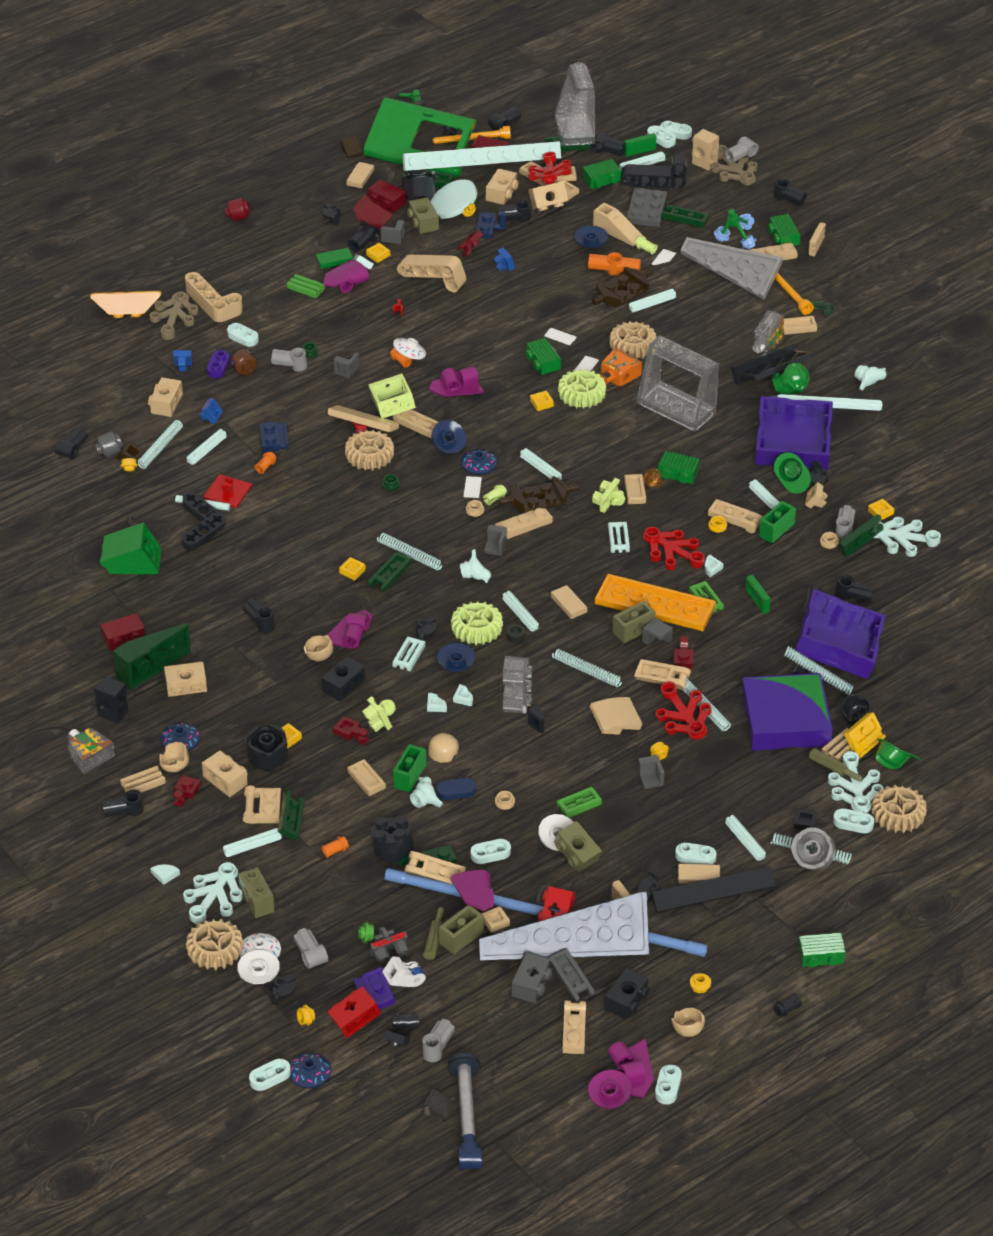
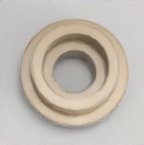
[466,500,484,517]
[820,532,839,549]
[495,791,515,810]

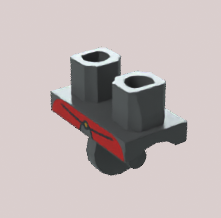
[368,927,408,964]

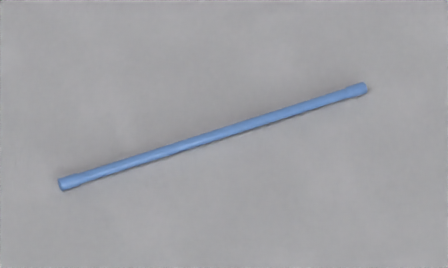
[385,868,708,957]

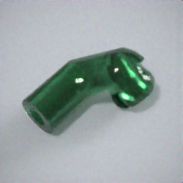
[811,300,834,315]

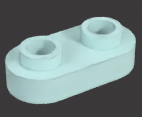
[660,121,692,140]
[647,126,676,148]
[227,323,259,347]
[833,809,874,833]
[471,839,511,864]
[675,843,716,865]
[249,1059,291,1091]
[655,1065,682,1104]

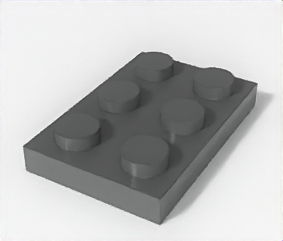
[627,188,667,227]

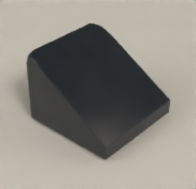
[528,703,545,734]

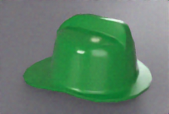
[774,452,811,494]
[875,738,921,769]

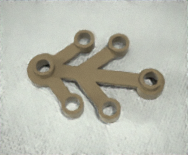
[711,145,757,186]
[150,292,198,340]

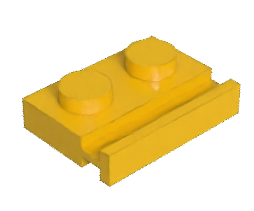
[843,712,886,758]

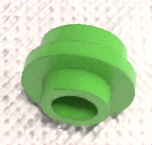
[358,922,374,943]

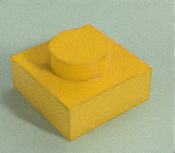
[366,243,390,263]
[530,391,554,411]
[868,499,894,520]
[339,557,366,581]
[282,723,302,749]

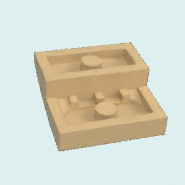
[589,697,642,735]

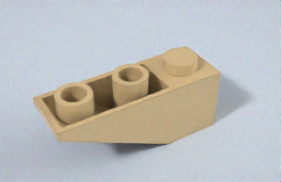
[593,203,643,246]

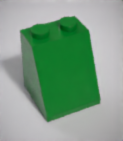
[100,522,162,574]

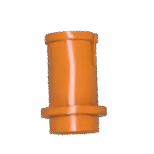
[390,348,412,368]
[254,452,276,474]
[321,836,349,858]

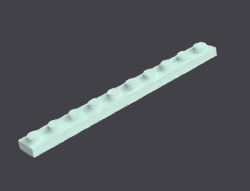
[402,142,561,171]

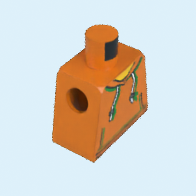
[601,348,642,386]

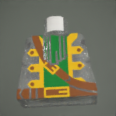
[752,310,784,353]
[68,728,115,774]

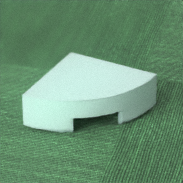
[353,254,373,269]
[704,555,723,577]
[453,684,473,707]
[427,693,447,712]
[151,864,180,885]

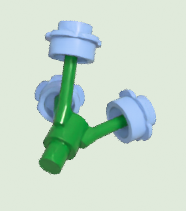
[714,209,756,250]

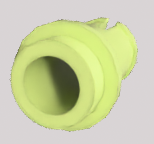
[635,236,658,255]
[483,485,507,505]

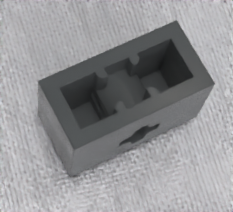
[512,952,553,1003]

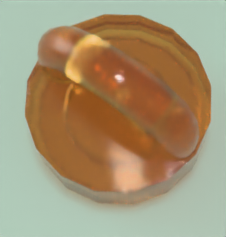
[644,468,662,488]

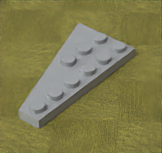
[681,237,783,300]

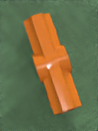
[588,253,641,275]

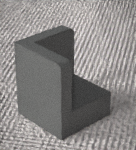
[381,220,405,244]
[334,353,360,379]
[484,525,507,556]
[642,618,673,645]
[638,755,664,789]

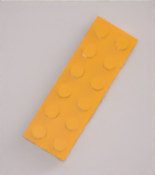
[595,574,716,631]

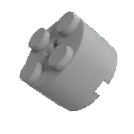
[791,827,836,871]

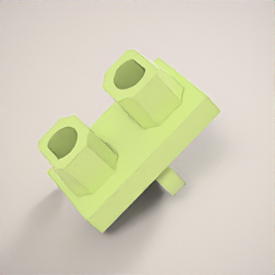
[592,478,625,513]
[362,696,396,732]

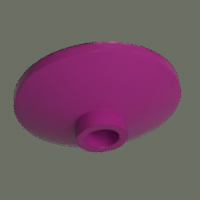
[588,1070,632,1109]

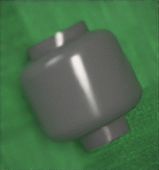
[95,431,124,458]

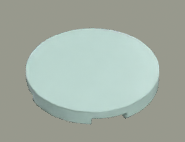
[430,180,477,219]

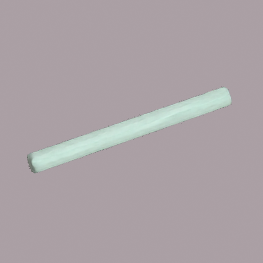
[777,394,882,411]

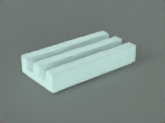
[608,522,630,553]
[392,636,425,672]

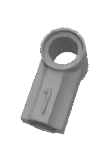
[725,136,759,163]
[271,348,308,372]
[835,505,855,541]
[294,928,328,969]
[422,1019,455,1062]

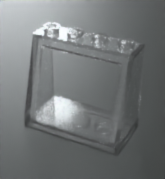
[554,62,595,146]
[637,335,719,432]

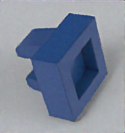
[494,247,515,271]
[173,350,193,372]
[199,398,223,424]

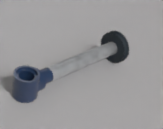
[448,1053,482,1170]

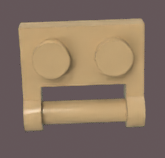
[243,785,281,824]

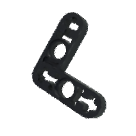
[182,492,226,550]

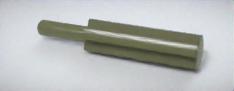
[809,748,862,781]
[423,907,444,960]

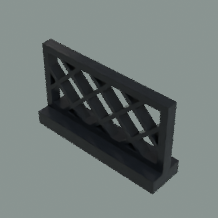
[731,343,814,384]

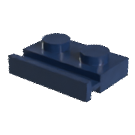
[260,421,289,452]

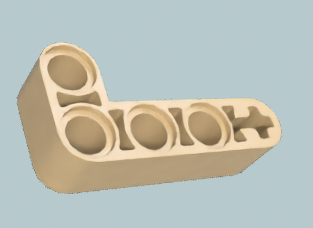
[397,255,466,292]
[185,272,243,322]

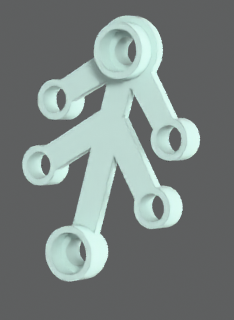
[873,517,941,557]
[828,751,884,813]
[183,862,243,924]

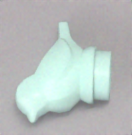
[855,365,886,391]
[460,549,491,583]
[410,777,443,808]

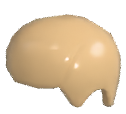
[304,635,333,662]
[428,733,459,763]
[159,742,189,772]
[671,1008,705,1037]

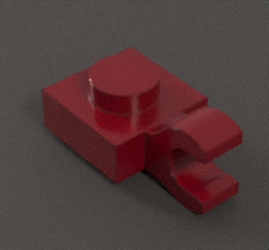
[457,230,483,257]
[674,636,694,669]
[333,716,369,745]
[173,775,201,807]

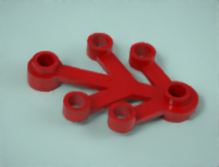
[528,152,572,184]
[643,527,705,570]
[656,681,712,740]

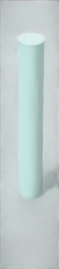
[175,495,230,511]

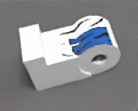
[382,956,426,987]

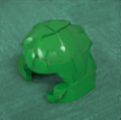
[772,362,809,395]

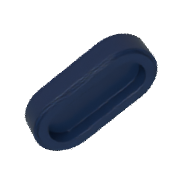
[436,778,476,800]

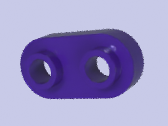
[207,350,230,378]

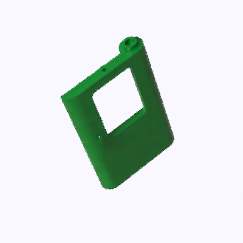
[363,97,477,179]

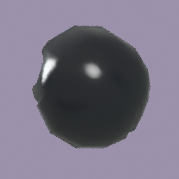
[840,694,873,724]

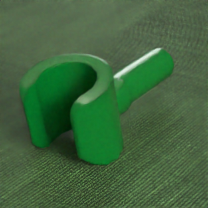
[399,90,421,103]

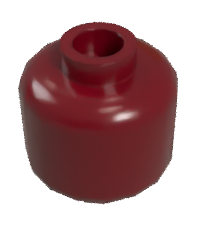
[225,198,251,222]

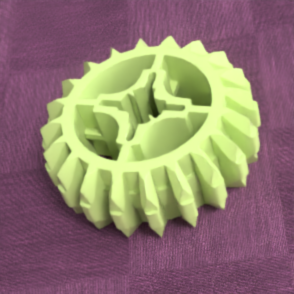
[558,369,606,409]
[451,601,503,645]

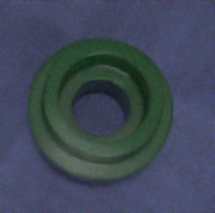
[302,342,319,358]
[382,474,400,491]

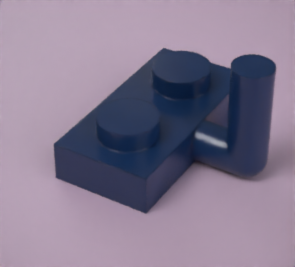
[476,212,506,239]

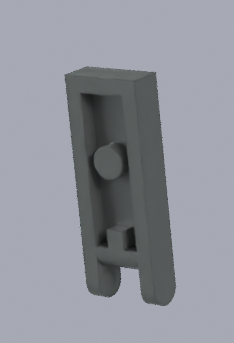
[548,948,595,1003]

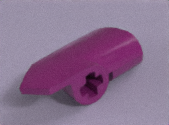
[323,260,369,293]
[429,366,484,397]
[327,610,373,649]
[450,870,494,911]
[608,1039,654,1098]

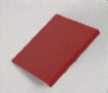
[203,474,252,508]

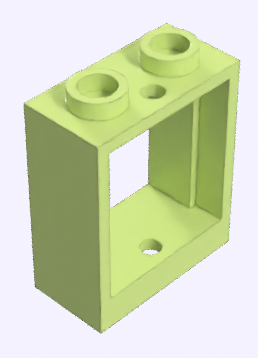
[368,374,416,418]

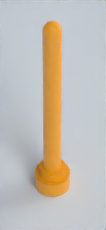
[432,126,511,144]
[775,273,814,315]

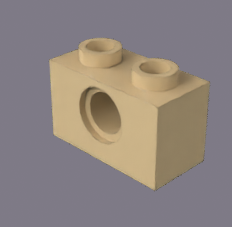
[692,129,719,170]
[486,169,519,205]
[528,181,568,211]
[148,377,183,417]
[164,662,207,697]
[202,751,248,797]

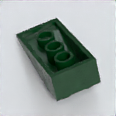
[113,623,191,690]

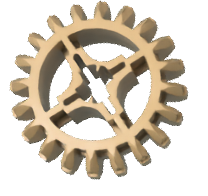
[610,321,657,359]
[345,429,394,471]
[871,784,927,834]
[186,918,243,970]

